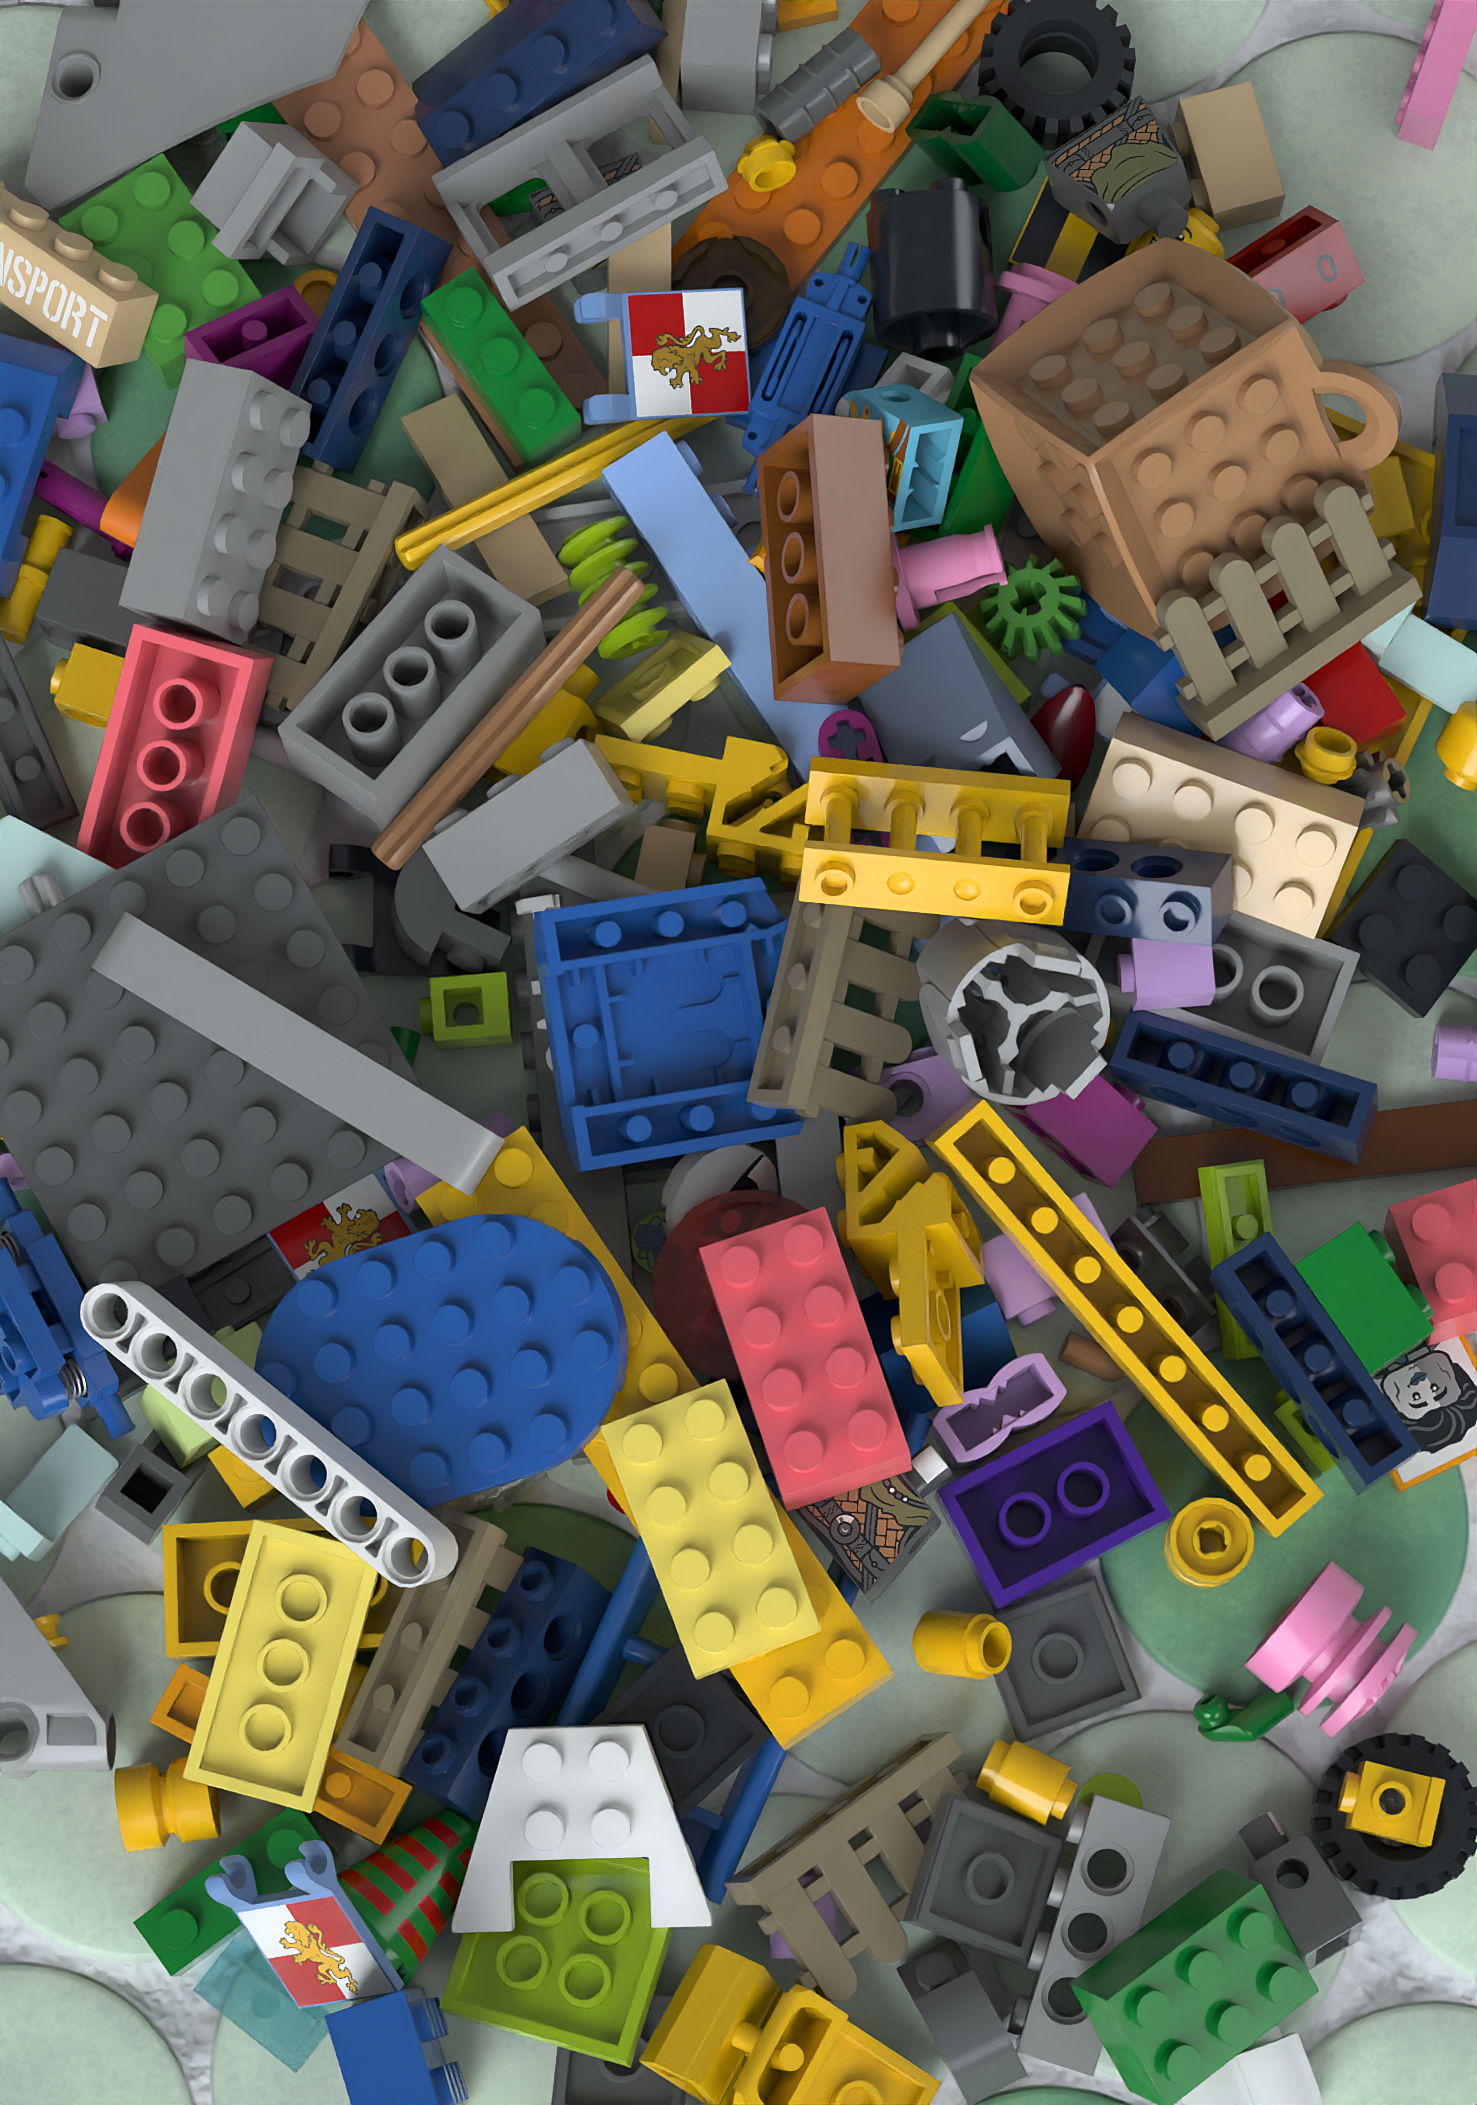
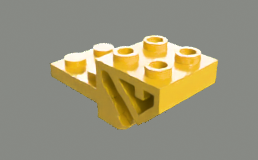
[594,734,825,889]
[836,1120,985,1407]
[638,1944,942,2105]

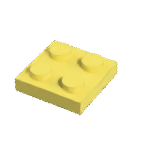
[588,629,732,743]

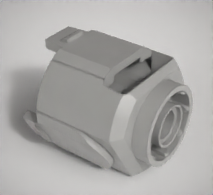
[916,917,1110,1105]

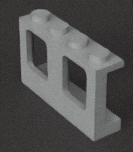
[431,53,729,313]

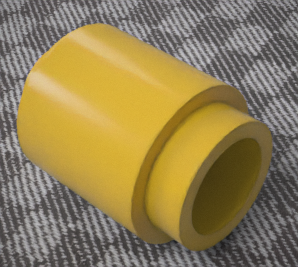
[912,1608,1012,1679]
[976,1739,1079,1827]

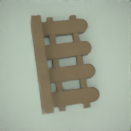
[217,460,433,713]
[1151,479,1423,742]
[746,867,941,1126]
[333,1505,531,1778]
[724,1732,972,2002]

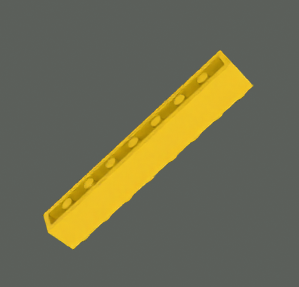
[924,1097,1325,1538]

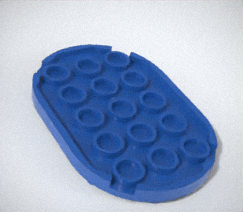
[254,1214,628,1517]

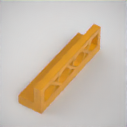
[149,1663,414,1847]

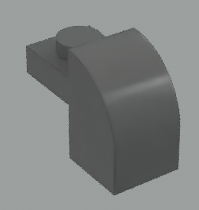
[391,841,511,974]
[95,1429,220,1546]
[896,1939,1027,2105]

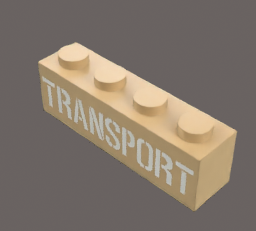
[0,179,159,369]

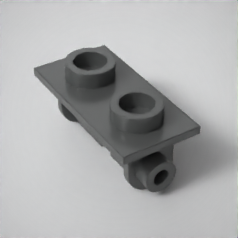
[1109,1204,1218,1338]

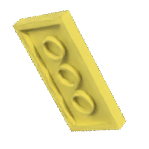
[600,1378,822,1680]
[183,1519,379,1813]

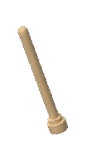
[856,0,992,133]

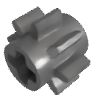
[1330,750,1411,831]

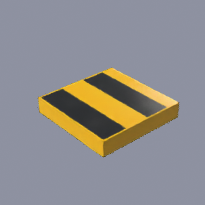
[1007,175,1145,285]

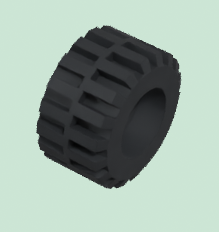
[977,0,1136,151]

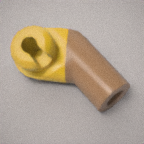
[1058,1331,1127,1382]

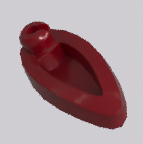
[1030,683,1096,796]

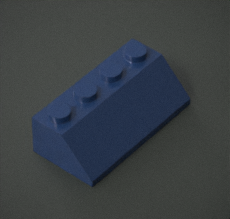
[412,0,669,168]

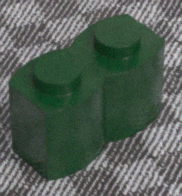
[905,91,1046,192]

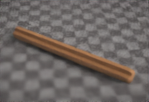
[371,566,645,871]

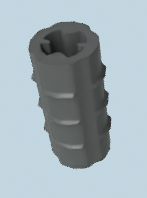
[753,27,882,145]

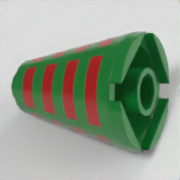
[336,1808,481,1991]

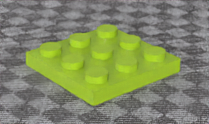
[439,1857,675,2067]

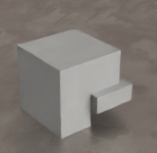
[189,121,360,266]

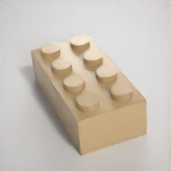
[1076,711,1366,939]

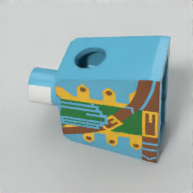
[835,383,964,532]

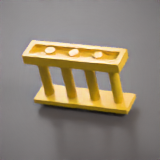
[799,756,1071,926]

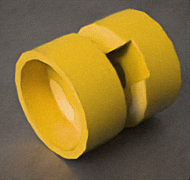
[1162,1497,1254,1589]
[114,1756,221,1853]

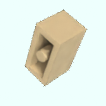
[1168,81,1286,232]

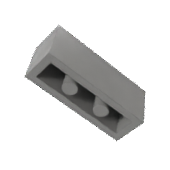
[422,738,637,915]

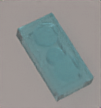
[193,1937,331,2073]

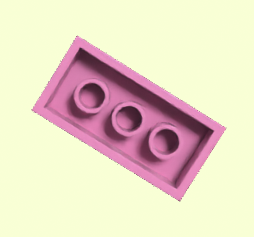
[1394,0,1477,150]

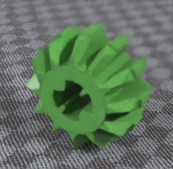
[979,553,1088,665]

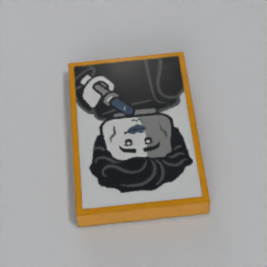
[1372,1275,1477,1494]

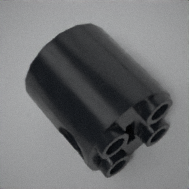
[866,178,998,363]

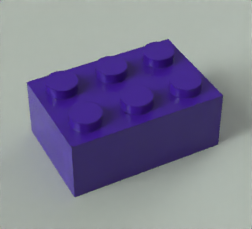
[934,1400,1172,1613]

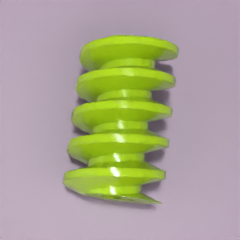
[559,515,671,660]

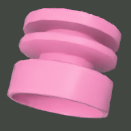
[1244,1560,1419,1738]

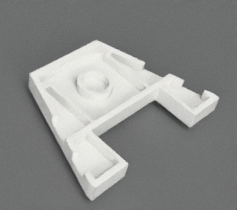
[452,1724,713,1933]

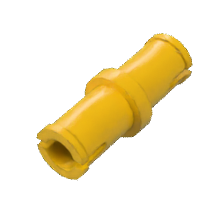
[0,515,74,645]

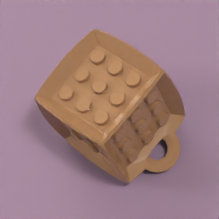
[969,237,1402,650]

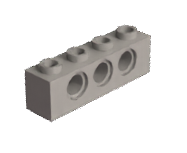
[1007,1793,1172,2077]

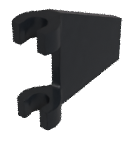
[328,844,500,977]

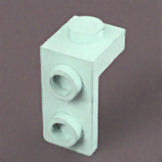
[1361,601,1477,714]
[0,1424,121,1563]

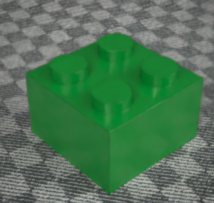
[1293,1221,1435,1377]

